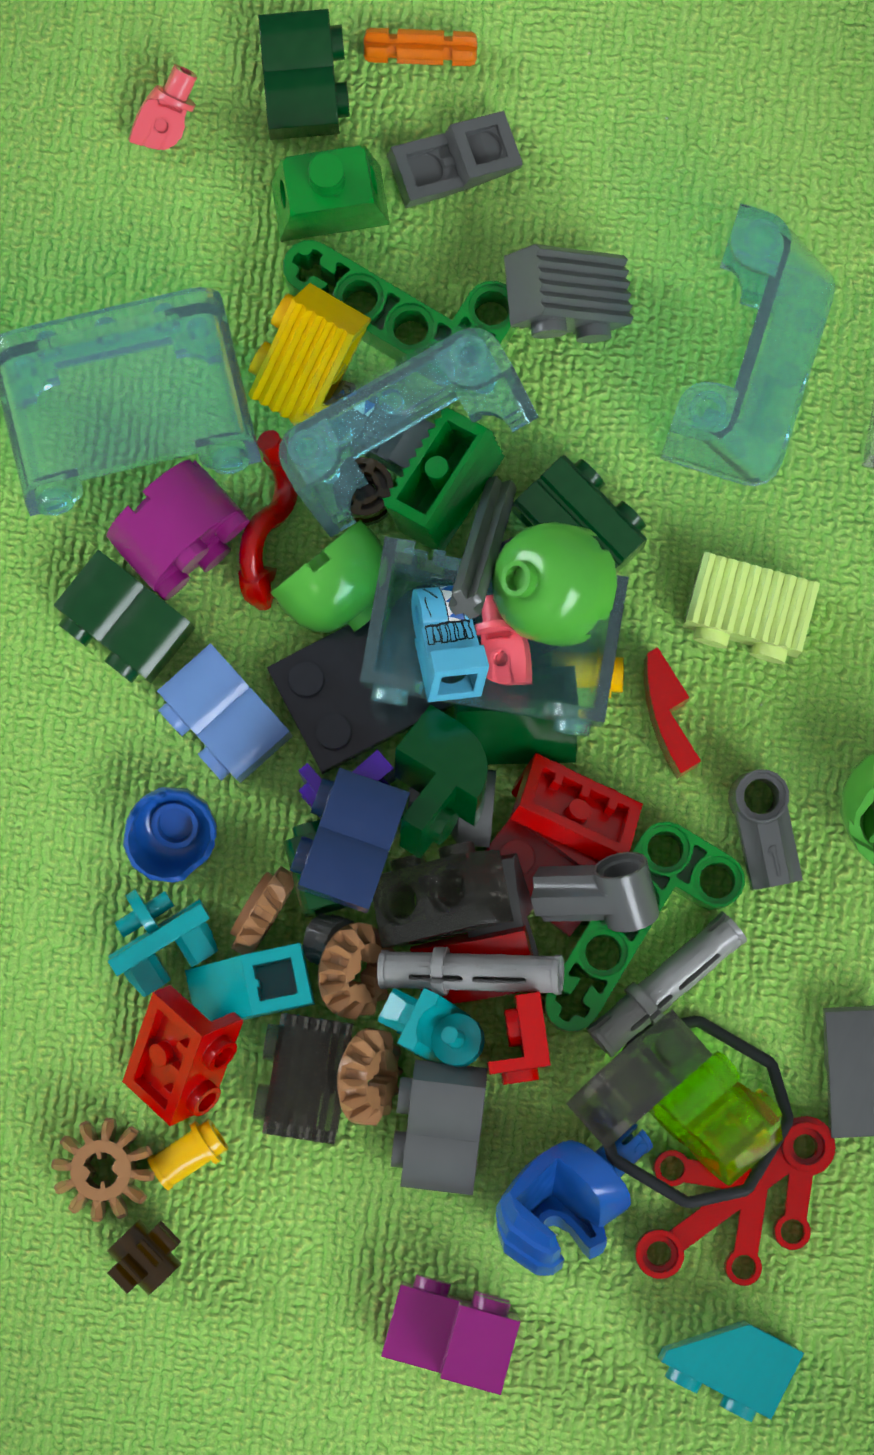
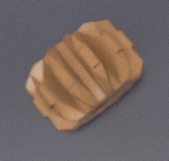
[51,1118,155,1222]

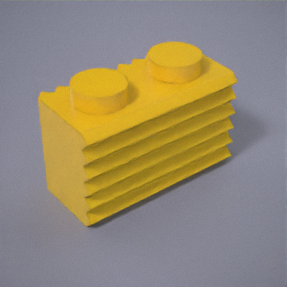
[248,283,371,430]

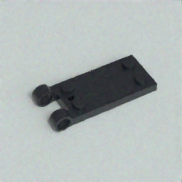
[267,536,568,774]

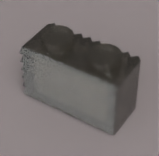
[253,1012,354,1144]

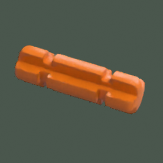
[364,27,478,66]

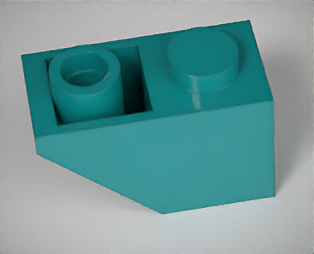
[185,943,315,1021]
[657,1320,804,1422]

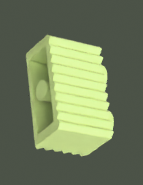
[683,552,820,664]

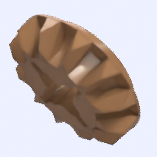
[230,866,294,955]
[318,922,397,1020]
[337,1028,403,1126]

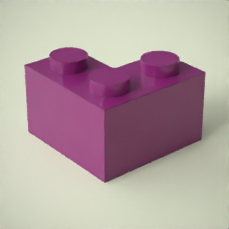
[381,1274,520,1395]

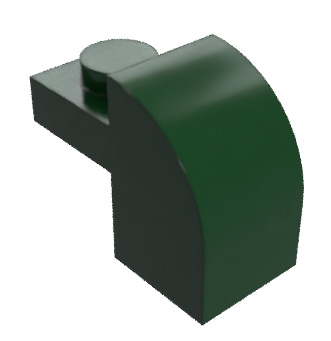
[394,704,488,858]

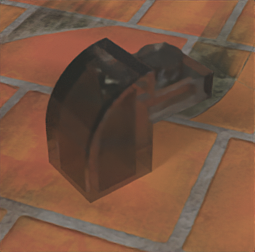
[566,1009,713,1150]

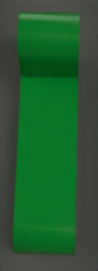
[283,240,516,395]
[544,822,745,1033]

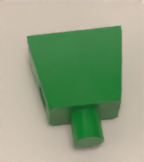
[271,145,390,242]

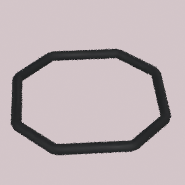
[592,1015,794,1209]

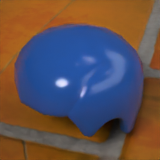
[123,787,217,883]

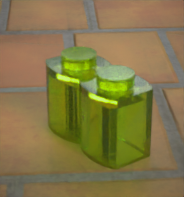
[643,1044,783,1186]

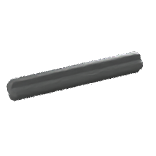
[448,476,517,619]

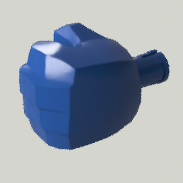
[496,1120,653,1276]

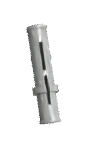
[586,912,747,1058]
[377,947,564,996]

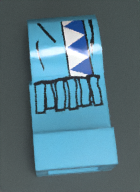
[411,585,489,702]

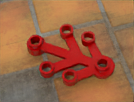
[634,1114,836,1286]

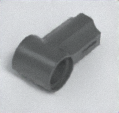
[728,770,803,890]
[531,852,659,932]

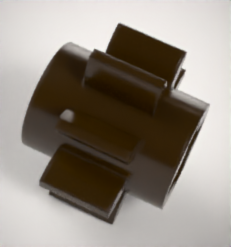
[107,1220,182,1296]

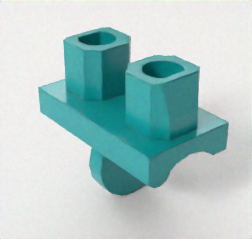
[107,889,218,997]
[378,988,485,1068]

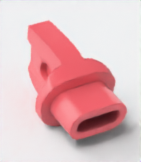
[128,64,197,150]
[474,595,532,685]

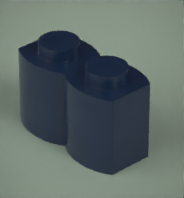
[290,768,410,913]

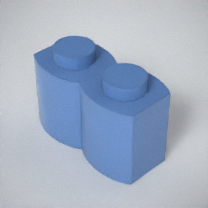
[157,643,293,783]

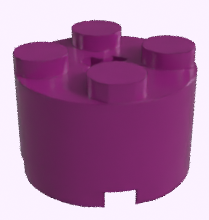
[106,459,250,601]

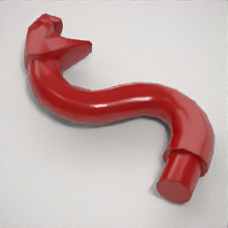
[238,430,301,611]

